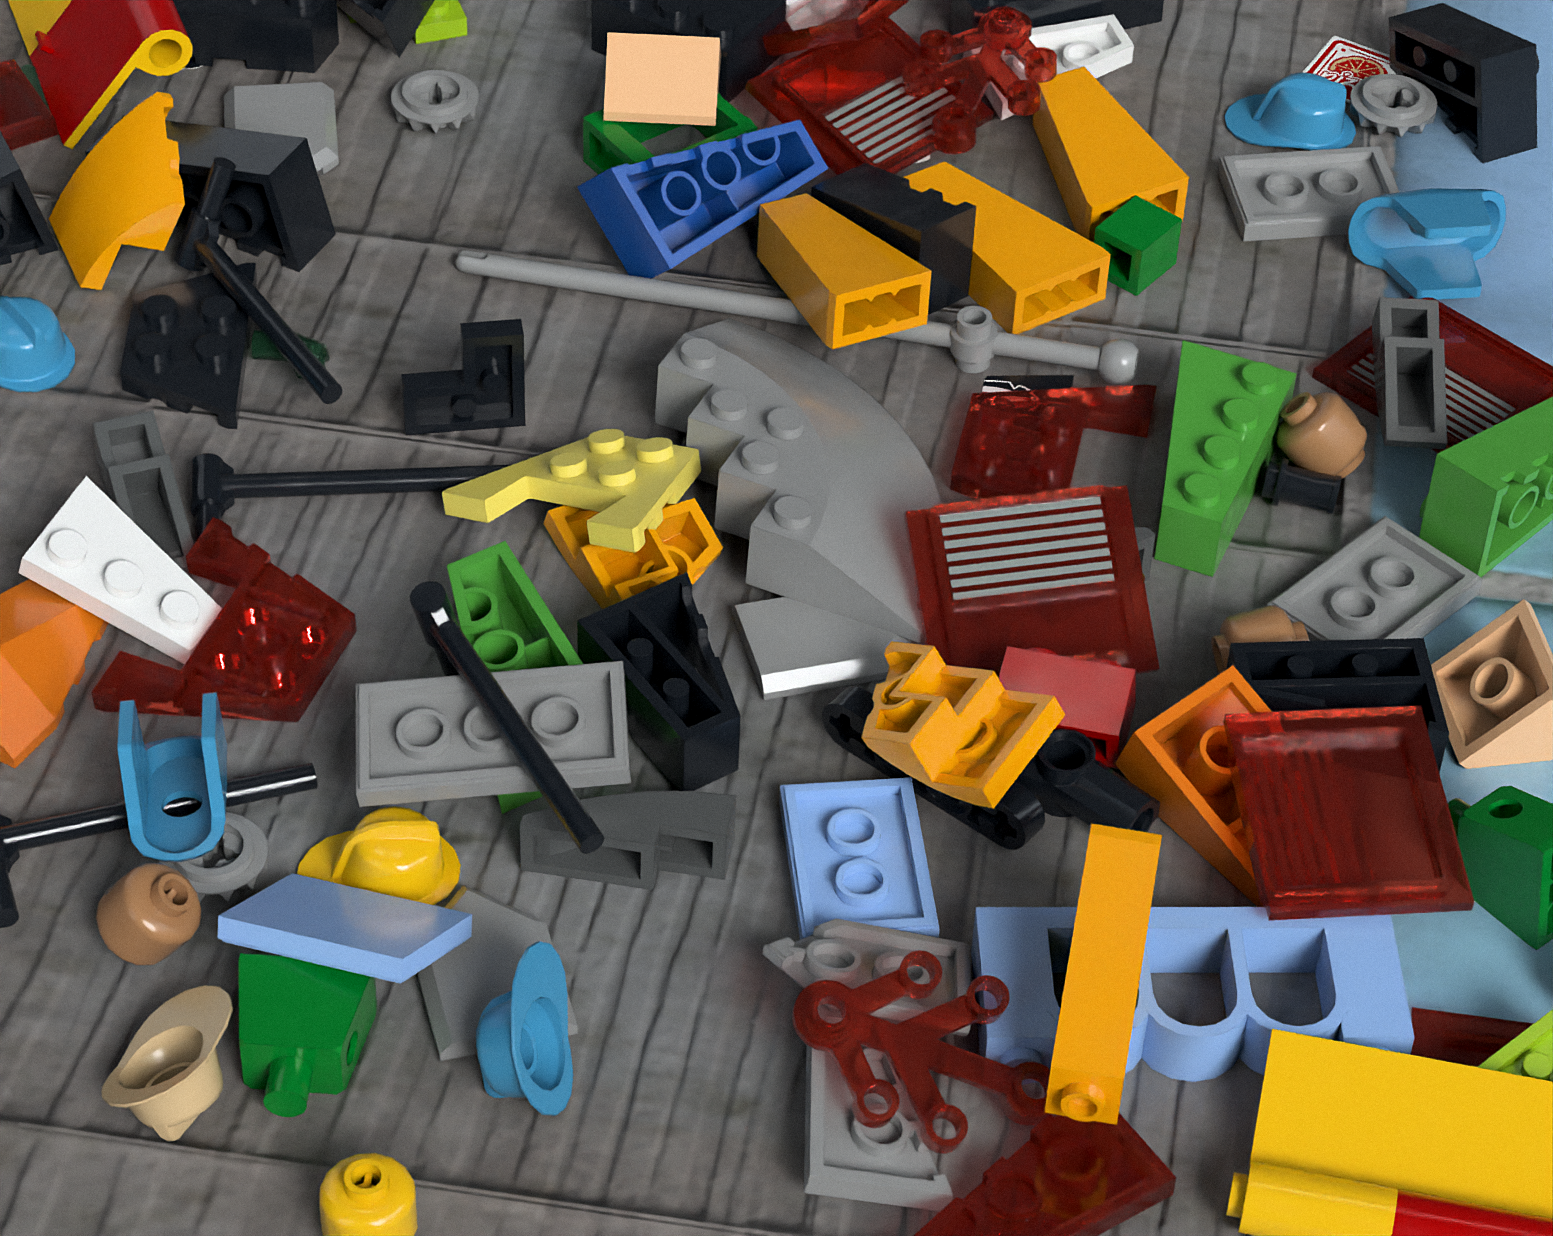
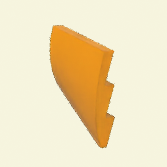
[49,91,185,290]
[543,498,723,609]
[861,641,1065,809]

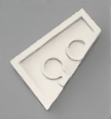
[963,14,1134,120]
[18,476,222,666]

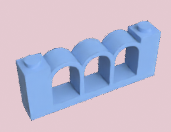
[971,907,1414,1085]

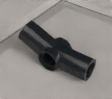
[1015,729,1160,832]

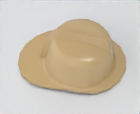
[102,985,233,1141]

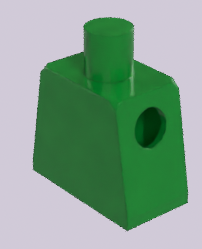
[1436,786,1553,950]
[238,953,377,1117]

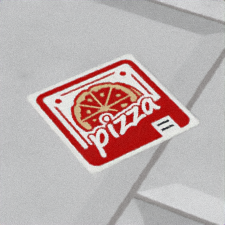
[1303,36,1396,103]

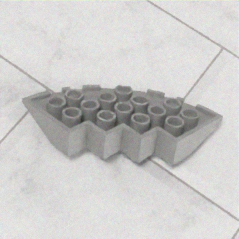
[655,318,948,643]

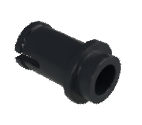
[1261,458,1342,515]

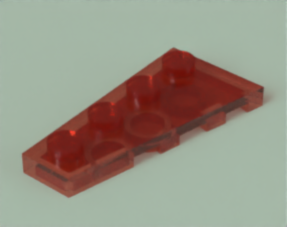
[913,1113,1177,1236]

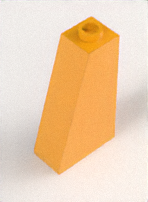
[1033,67,1189,242]
[903,161,1111,334]
[757,193,931,350]
[1044,823,1162,1125]

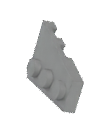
[804,1003,954,1213]

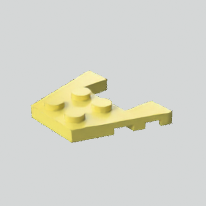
[442,429,701,553]

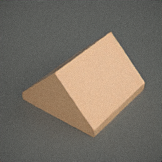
[604,32,721,126]
[1431,599,1553,769]

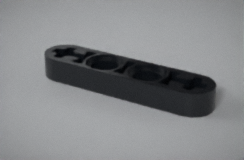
[822,686,1045,850]

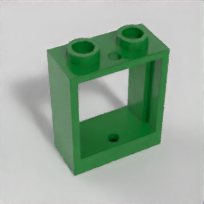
[583,92,758,175]

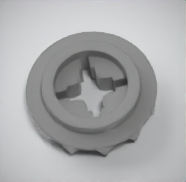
[391,70,479,134]
[1350,74,1437,138]
[159,812,268,903]

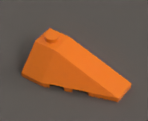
[0,579,108,769]
[1115,665,1354,907]

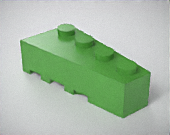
[1154,340,1297,577]
[1419,397,1553,578]
[447,541,583,814]

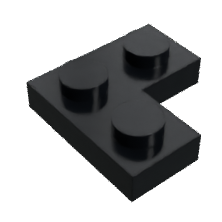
[401,319,526,435]

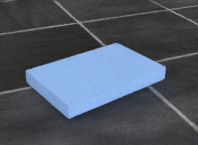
[779,777,939,940]
[218,873,472,984]

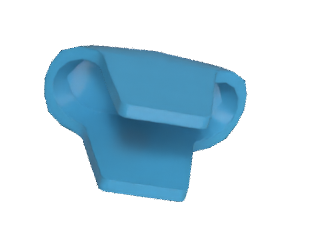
[1348,188,1506,300]
[117,692,227,862]

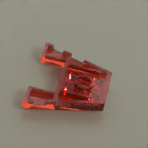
[950,384,1157,528]
[91,518,357,722]

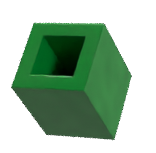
[1094,195,1182,296]

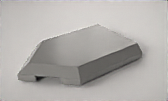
[224,82,339,176]
[731,597,912,700]
[416,885,578,1061]
[762,919,971,1037]

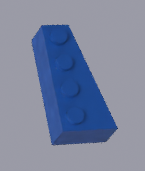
[577,120,829,278]

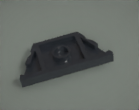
[120,262,257,429]

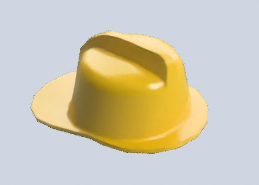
[297,806,461,905]

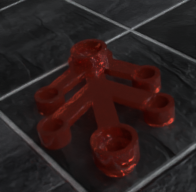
[902,7,1057,154]
[792,950,1050,1154]

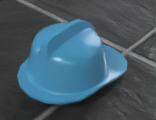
[1224,72,1356,150]
[0,295,75,392]
[476,941,573,1116]

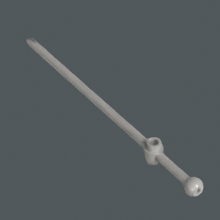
[455,250,1139,385]

